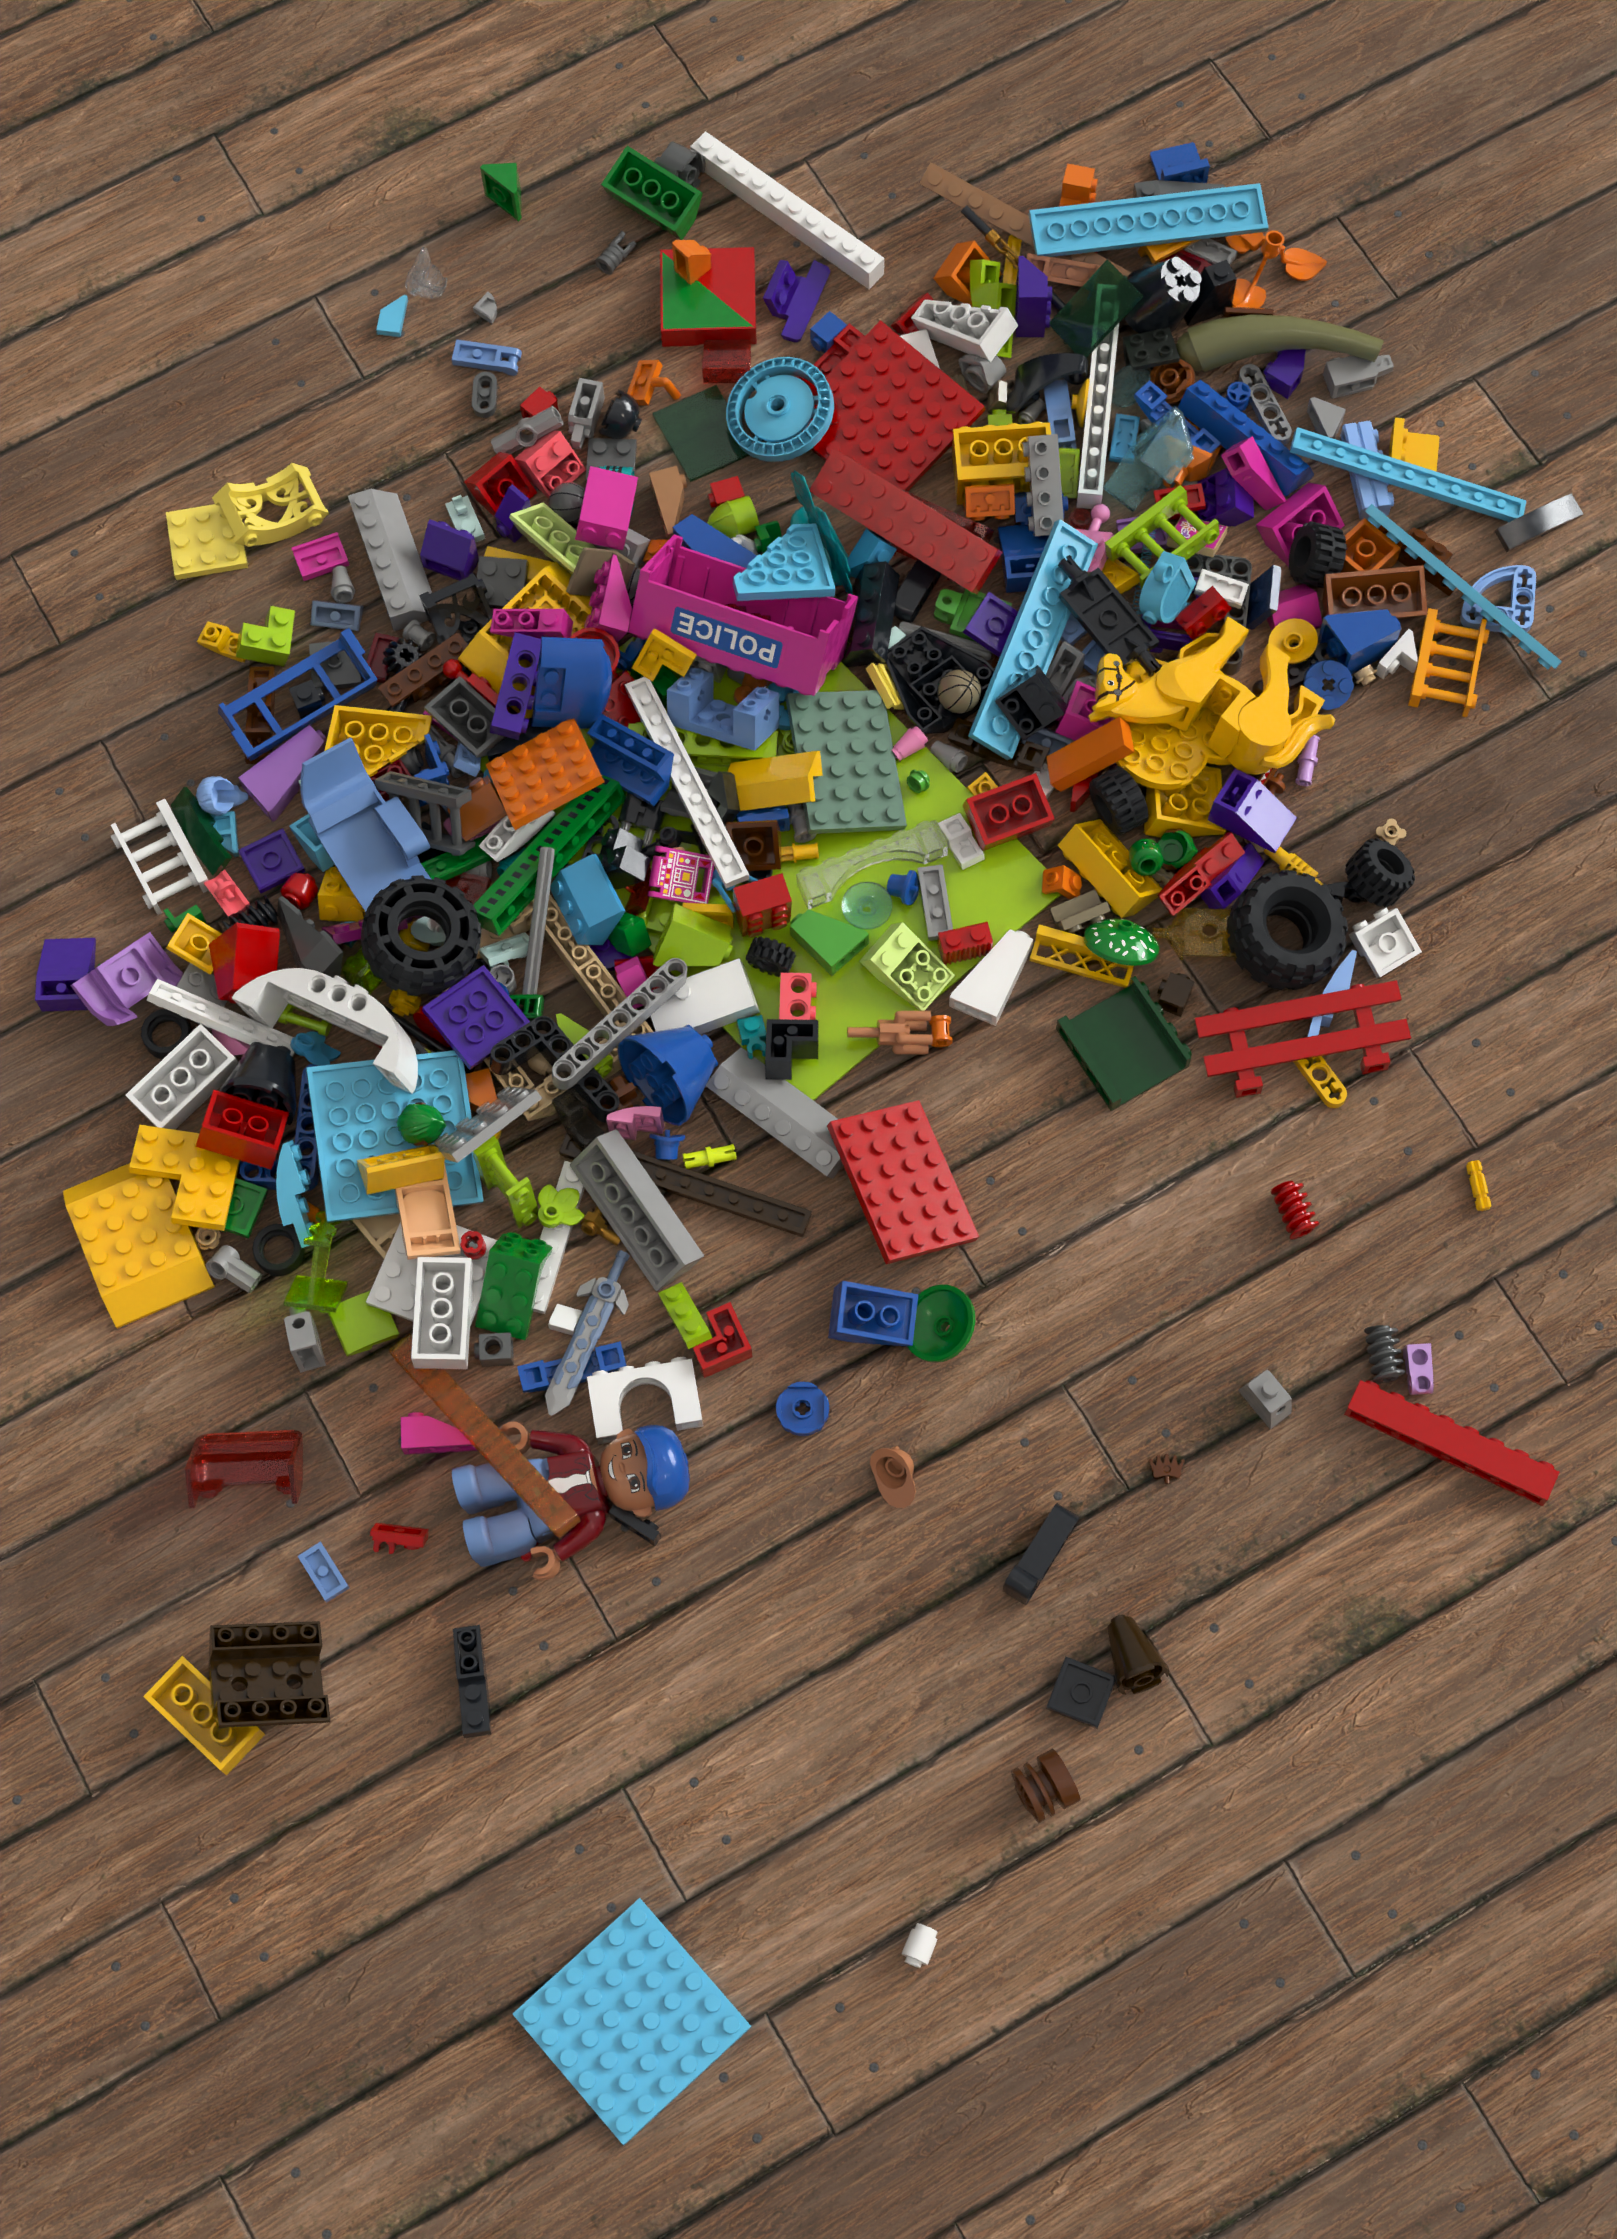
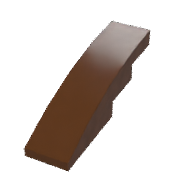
[245,667,275,764]

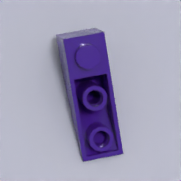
[1264,349,1306,399]
[1200,842,1264,909]

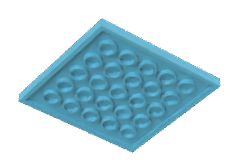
[306,1050,484,1223]
[513,1898,752,2145]

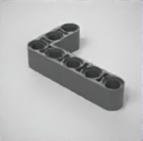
[1186,553,1252,675]

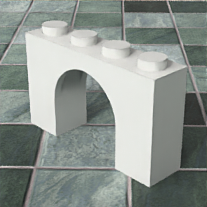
[587,1357,703,1445]

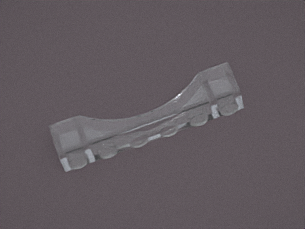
[796,820,948,909]

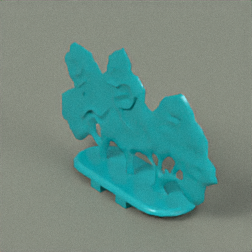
[790,470,853,595]

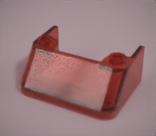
[185,1430,303,1509]

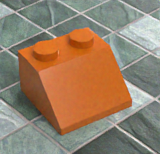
[933,240,1002,307]

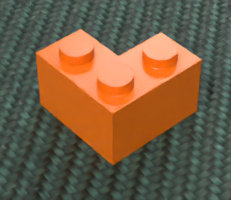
[1059,163,1098,207]

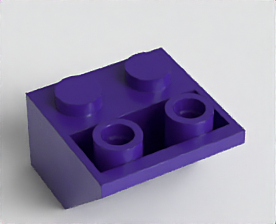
[1197,468,1254,526]
[420,519,479,581]

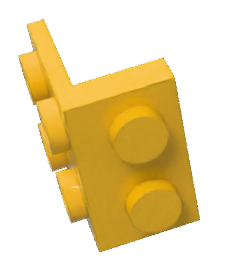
[318,866,366,922]

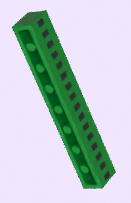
[473,774,625,936]

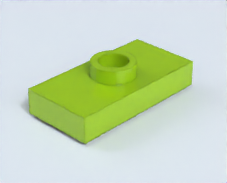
[1059,448,1080,498]

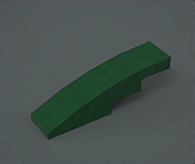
[171,787,233,876]

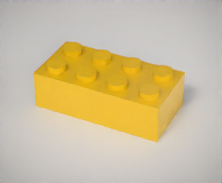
[143,1656,265,1776]

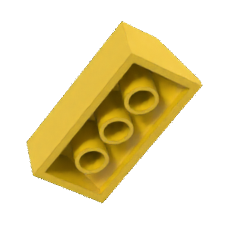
[1058,819,1162,918]

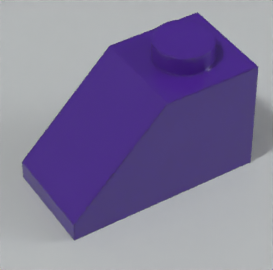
[495,484,531,543]

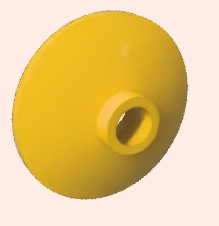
[1071,379,1090,428]
[1268,618,1318,664]

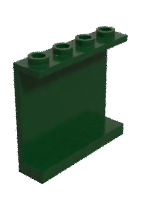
[1056,976,1192,1111]

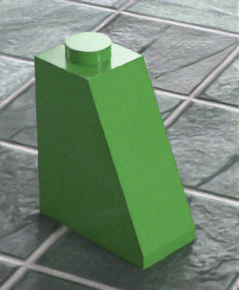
[790,909,869,976]

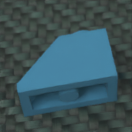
[847,528,897,578]

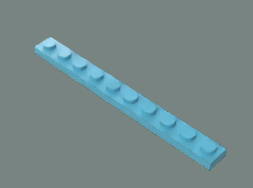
[1290,427,1526,522]
[1365,504,1562,669]

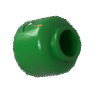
[1129,839,1163,876]

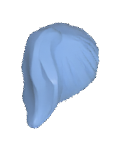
[196,776,248,816]

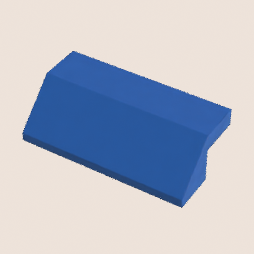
[587,714,674,807]

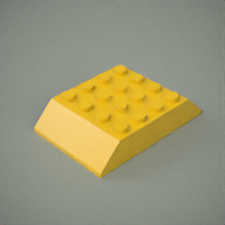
[63,1163,215,1329]

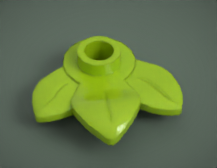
[538,1184,585,1228]

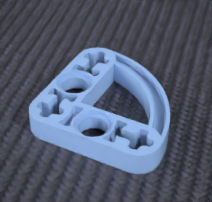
[1460,565,1536,632]

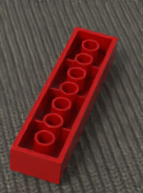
[809,449,1003,594]

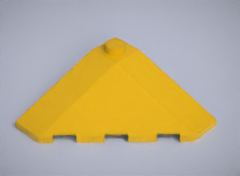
[324,705,433,777]

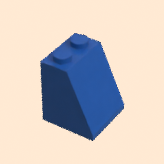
[1318,609,1401,675]

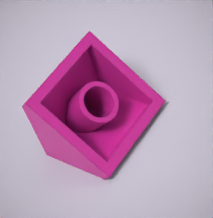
[1267,584,1322,630]

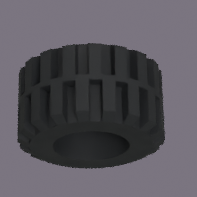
[1288,521,1347,588]
[1089,766,1149,836]
[1345,838,1415,907]

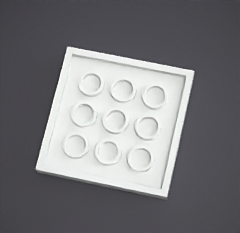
[366,1222,498,1326]

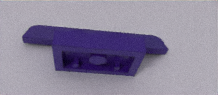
[763,260,830,343]

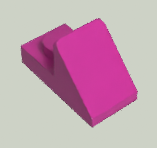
[614,956,654,1009]

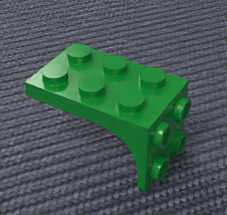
[475,1232,553,1340]

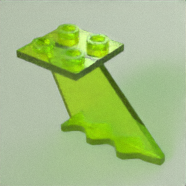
[284,1211,348,1313]

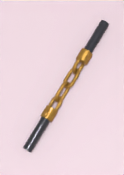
[961,205,1072,318]

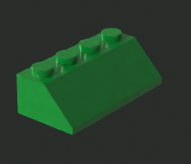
[601,146,703,240]

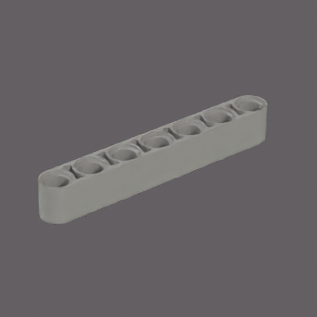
[552,958,687,1090]

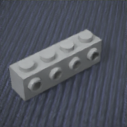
[1022,434,1064,536]

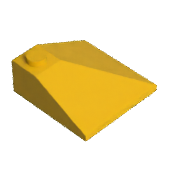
[1144,766,1226,838]

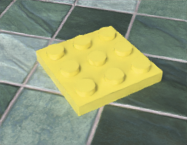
[166,504,248,580]

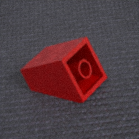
[209,922,280,1004]

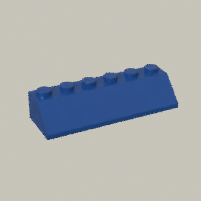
[1177,380,1314,497]

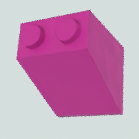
[575,466,638,551]

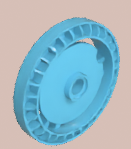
[726,357,834,462]

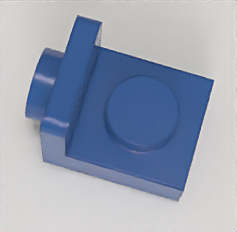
[617,637,647,672]

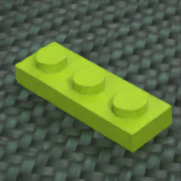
[658,1282,712,1349]

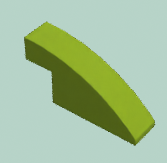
[970,259,1017,358]

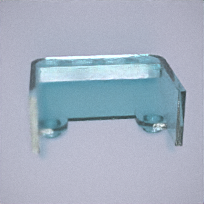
[1103,406,1194,512]

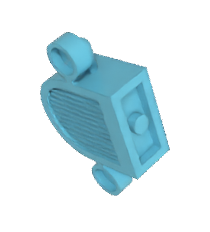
[1139,551,1196,624]

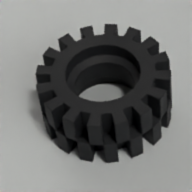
[746,937,796,977]

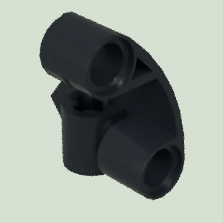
[1006,353,1088,413]

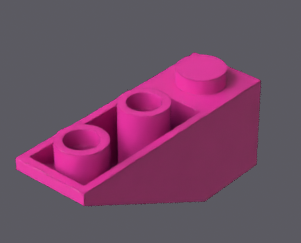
[1221,436,1286,511]
[490,609,573,639]

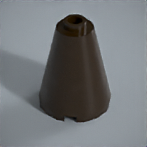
[1107,1614,1169,1695]

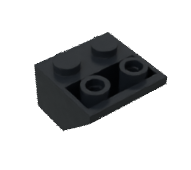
[995,665,1067,740]

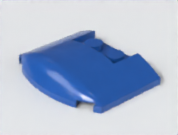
[531,637,612,729]

